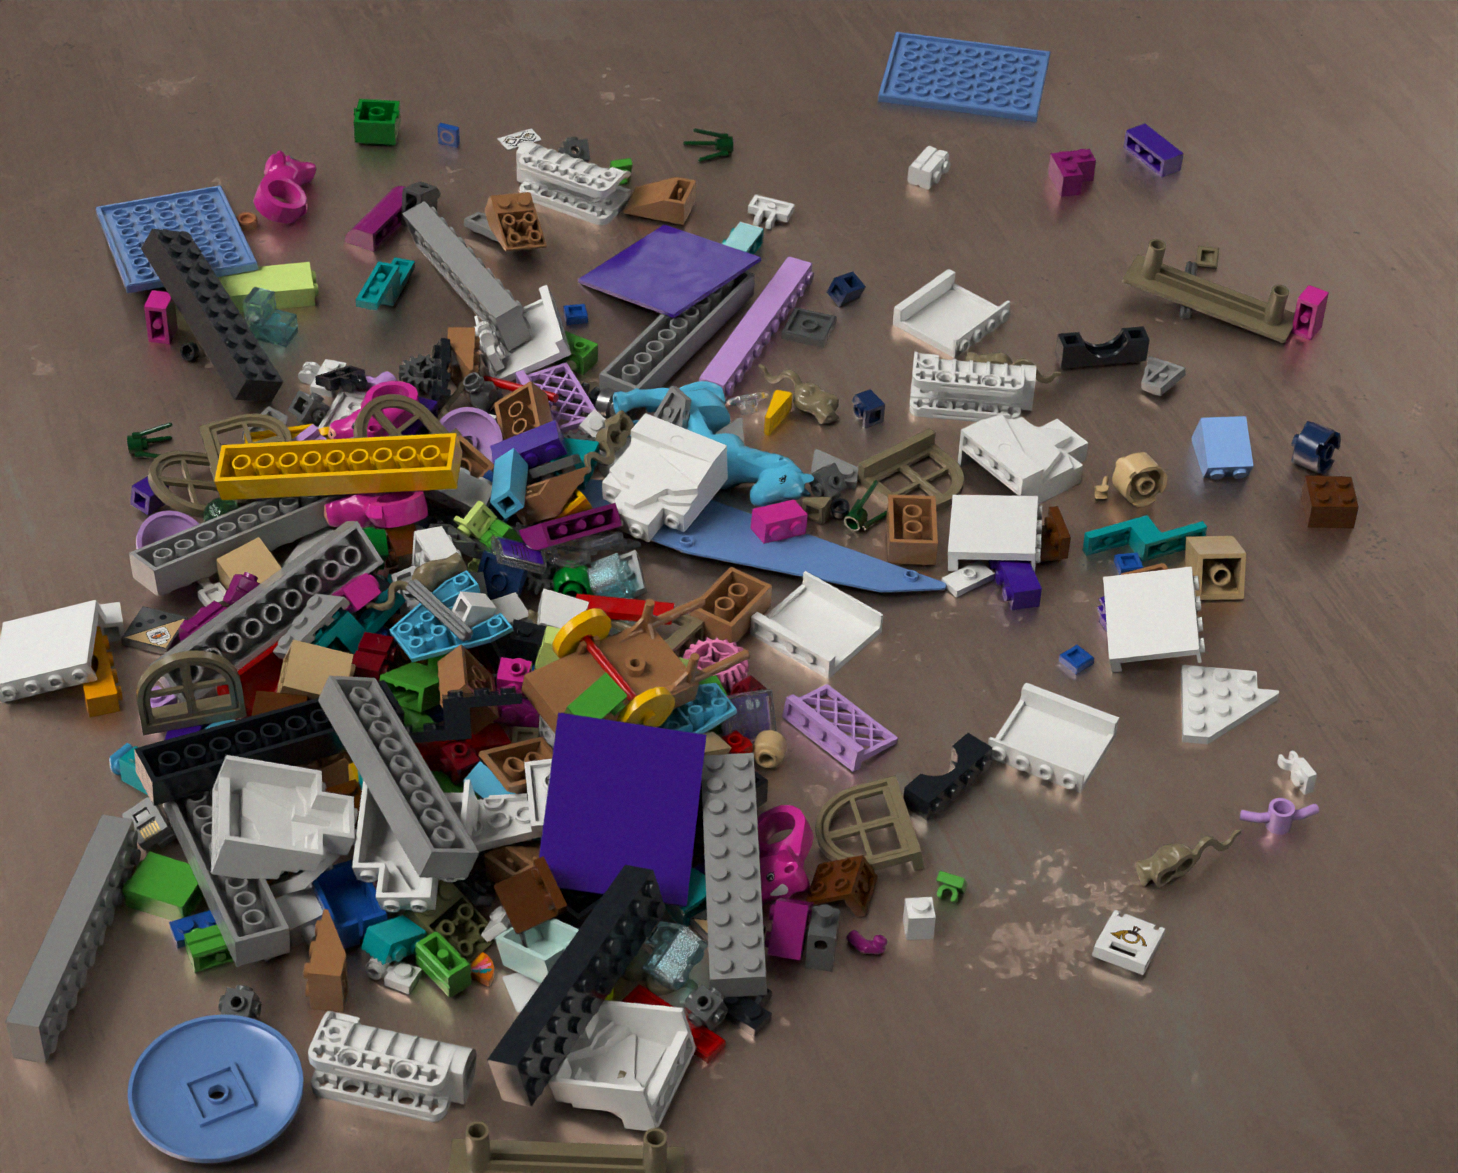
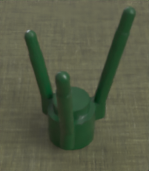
[683,128,734,162]
[127,422,172,459]
[844,480,887,531]

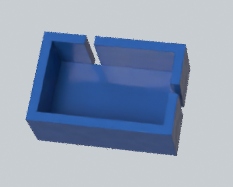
[312,859,387,949]

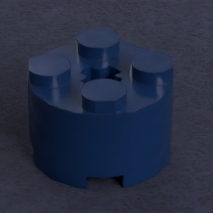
[1291,421,1341,474]

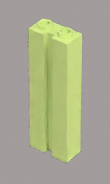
[182,262,319,318]

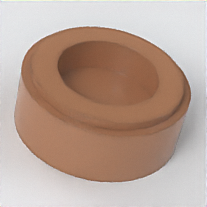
[236,212,258,231]

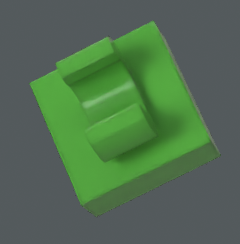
[609,158,633,185]
[936,871,968,904]

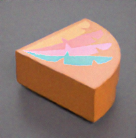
[470,952,494,987]

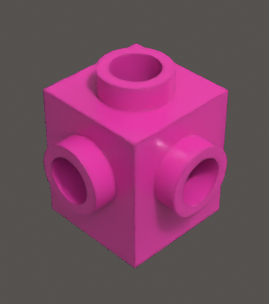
[496,657,532,696]

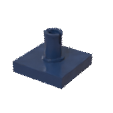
[477,550,529,600]

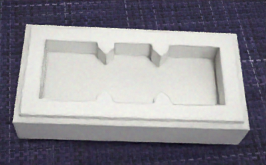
[942,560,995,598]
[481,906,511,942]

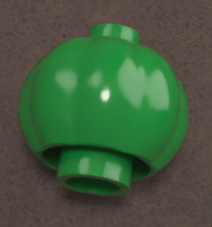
[553,563,597,598]

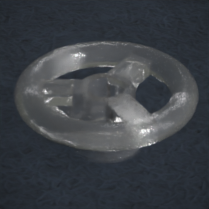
[725,392,769,416]

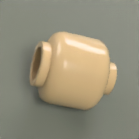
[752,730,787,768]

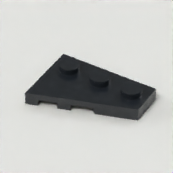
[429,338,451,410]

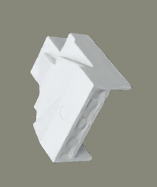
[602,413,728,542]
[958,414,1088,505]
[211,755,358,879]
[352,780,479,912]
[548,1000,696,1131]

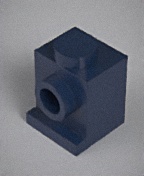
[827,271,866,307]
[852,389,885,429]

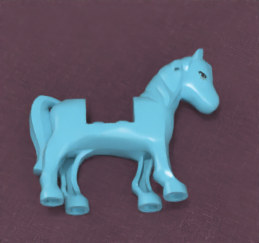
[613,381,814,507]

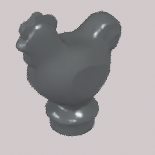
[463,372,503,414]

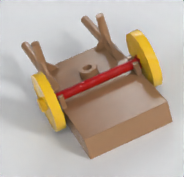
[521,596,750,733]

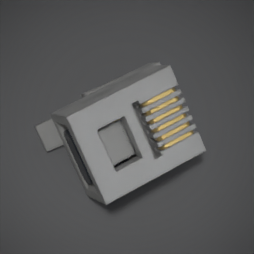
[122,797,177,850]

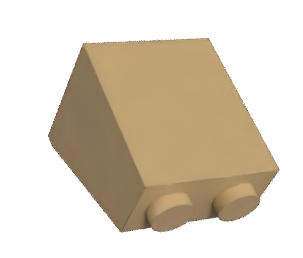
[1185,536,1246,600]
[216,537,282,591]
[276,640,356,700]

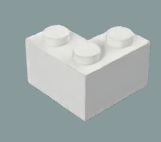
[411,526,462,568]

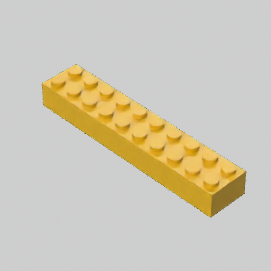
[214,433,462,500]

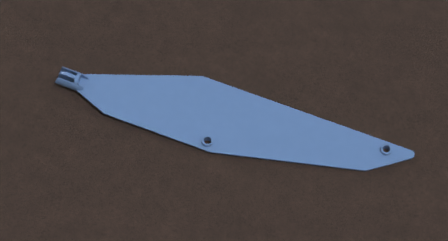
[529,467,946,593]

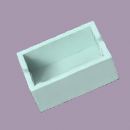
[495,918,579,983]

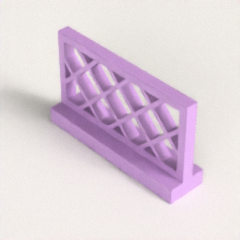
[515,362,597,433]
[782,684,898,772]

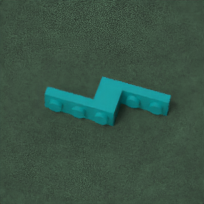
[356,257,415,311]
[1082,515,1208,562]
[310,589,406,654]

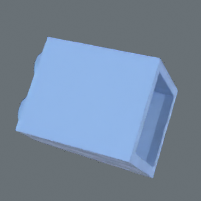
[1191,416,1254,479]

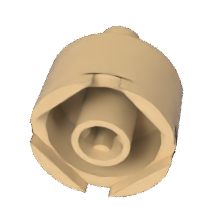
[1112,452,1167,507]

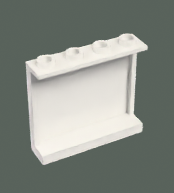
[893,269,1010,358]
[474,285,571,381]
[948,495,1043,572]
[1103,567,1205,672]
[750,571,883,679]
[0,600,106,703]
[988,683,1119,793]

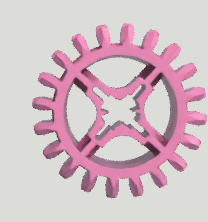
[683,637,749,692]

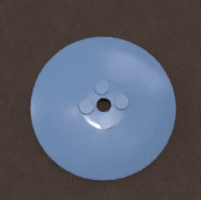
[128,1015,304,1163]

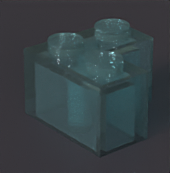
[243,287,298,347]
[587,553,636,599]
[642,921,708,990]

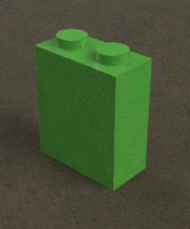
[380,662,441,713]
[123,851,204,921]

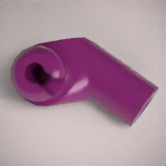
[846,930,888,954]

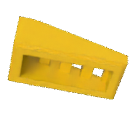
[764,390,793,436]

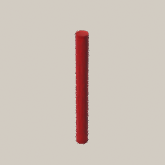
[483,375,559,403]

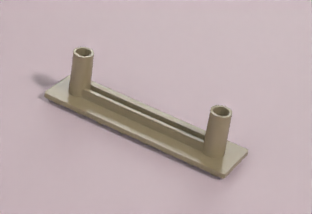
[1122,239,1295,343]
[448,1121,685,1173]

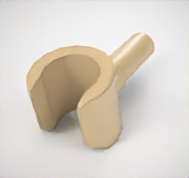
[1094,476,1109,499]

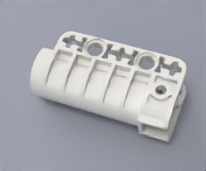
[516,141,632,225]
[909,351,1036,422]
[308,1011,477,1122]

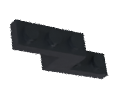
[403,686,523,743]

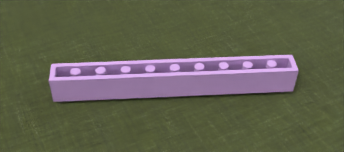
[699,256,814,398]

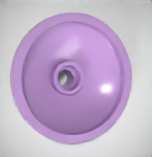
[439,407,503,463]
[136,511,199,549]

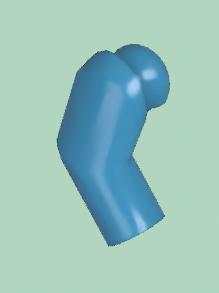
[109,743,133,775]

